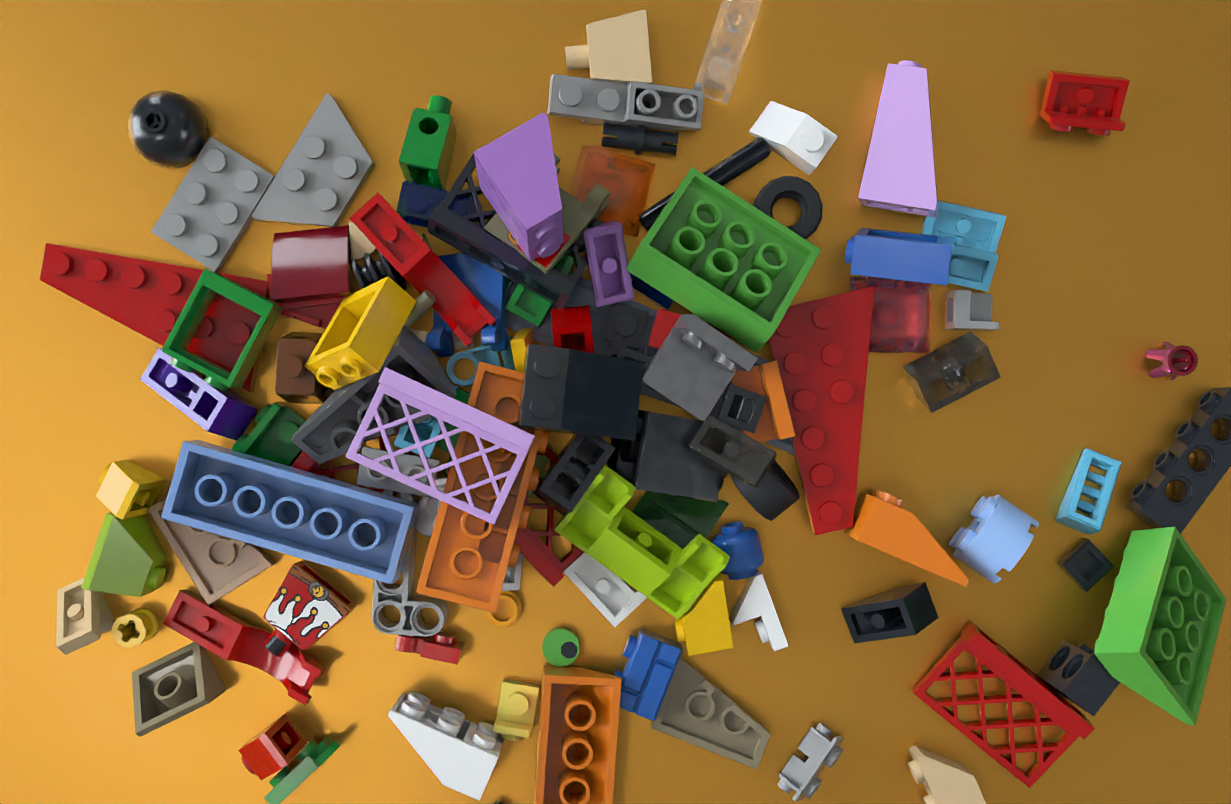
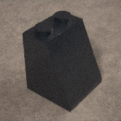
[607,410,730,501]

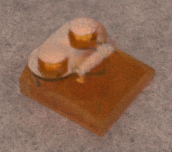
[570,145,656,238]

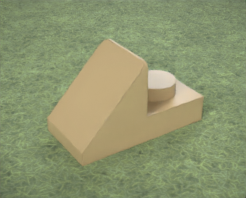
[56,578,115,655]

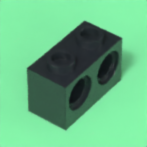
[1037,640,1121,716]

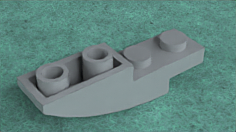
[547,74,704,130]

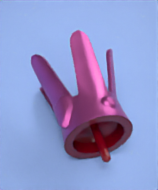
[1145,342,1198,380]

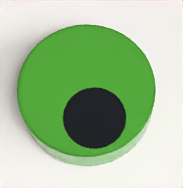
[542,627,580,667]

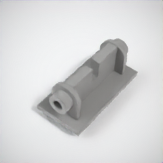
[356,446,439,498]
[777,722,844,802]

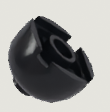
[127,90,208,168]

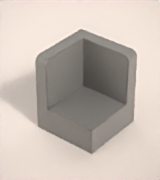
[945,290,1000,332]

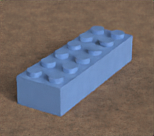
[161,440,421,584]

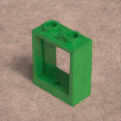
[161,269,283,391]

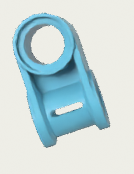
[446,336,515,387]

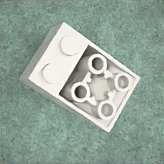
[388,692,504,801]

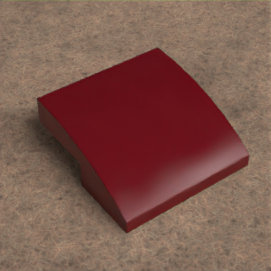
[271,225,352,304]

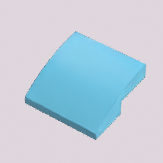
[921,200,1007,292]

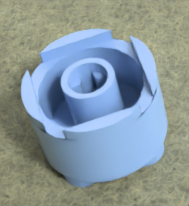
[949,494,1039,584]

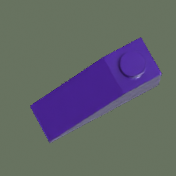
[140,348,258,441]

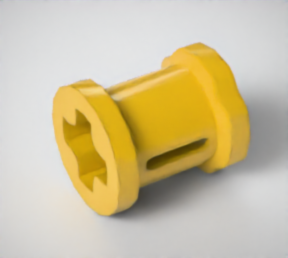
[112,608,159,648]

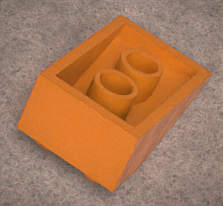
[843,489,969,587]

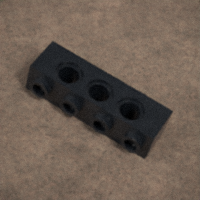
[1126,387,1231,534]

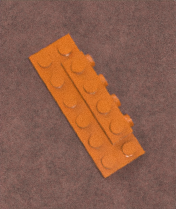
[416,361,550,613]

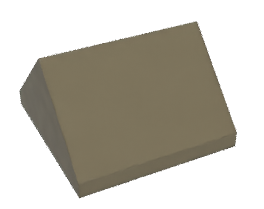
[132,642,226,737]

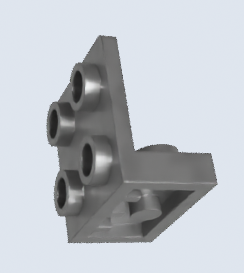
[641,314,758,421]

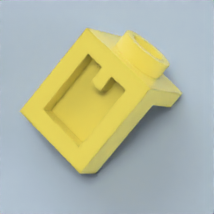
[493,679,540,741]

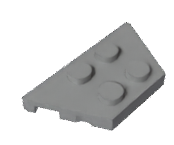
[251,93,375,227]

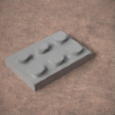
[151,136,275,273]

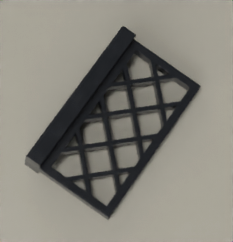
[428,150,604,309]

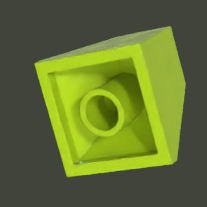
[81,512,166,597]

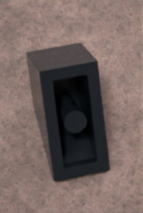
[842,582,939,644]

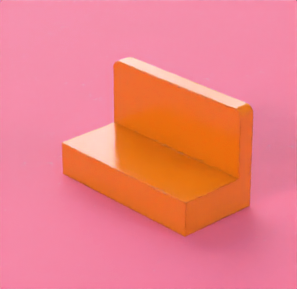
[730,360,795,445]

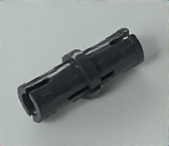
[601,123,679,157]

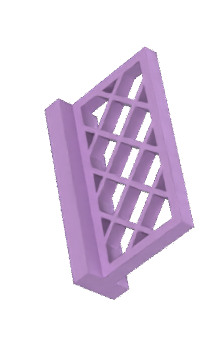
[345,367,535,525]

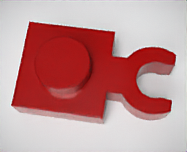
[395,632,465,665]

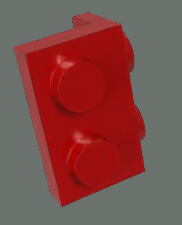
[1039,70,1130,136]

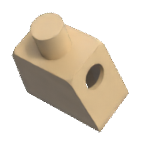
[565,10,652,84]

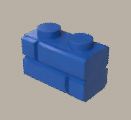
[613,628,683,721]

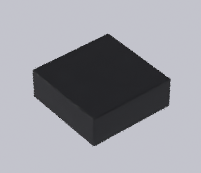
[1057,538,1114,592]

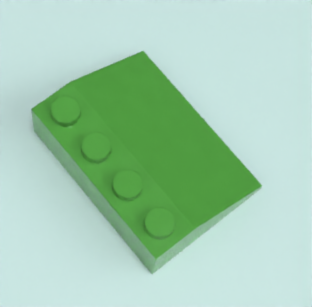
[626,167,821,353]
[1094,527,1227,725]

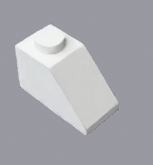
[749,101,838,176]

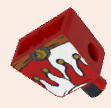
[263,561,357,657]

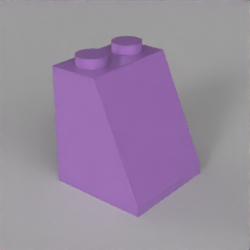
[474,112,564,261]

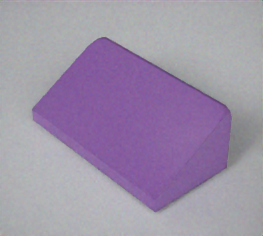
[583,220,634,307]

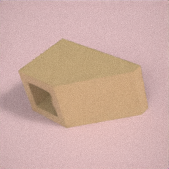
[908,745,986,804]

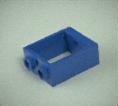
[845,228,954,285]

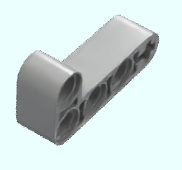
[372,490,449,637]

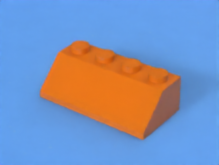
[533,665,622,804]

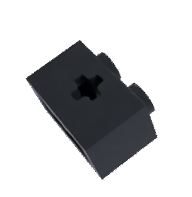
[532,434,616,515]

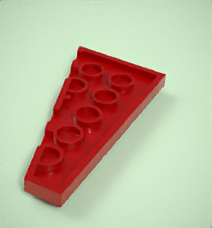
[40,243,270,393]
[768,286,875,536]

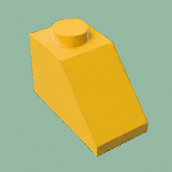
[96,460,167,520]
[674,572,734,656]

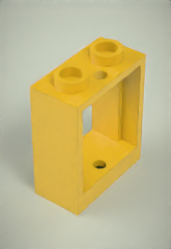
[304,276,417,390]

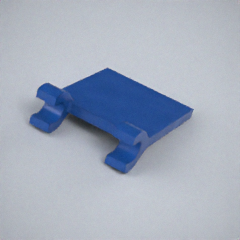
[426,253,509,357]

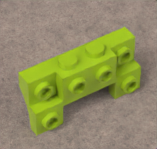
[554,465,730,619]

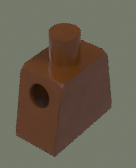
[275,332,328,405]

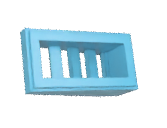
[1056,448,1122,535]

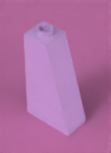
[858,60,938,218]

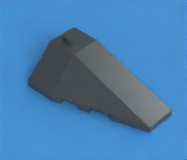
[290,325,457,464]

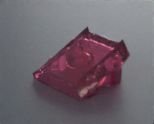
[850,276,932,353]

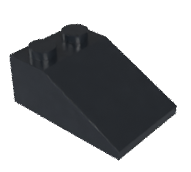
[517,344,643,441]

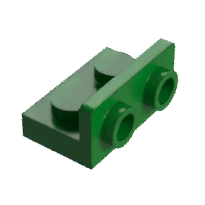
[232,402,307,467]

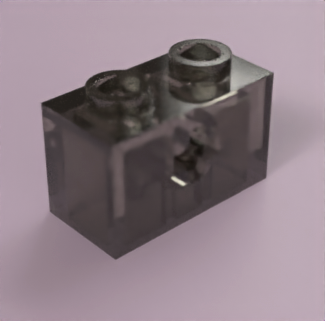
[903,331,1001,413]

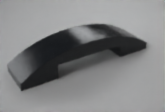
[616,346,767,433]

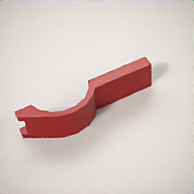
[349,192,497,348]
[163,589,325,705]

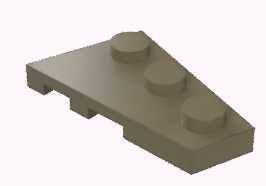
[651,657,771,770]

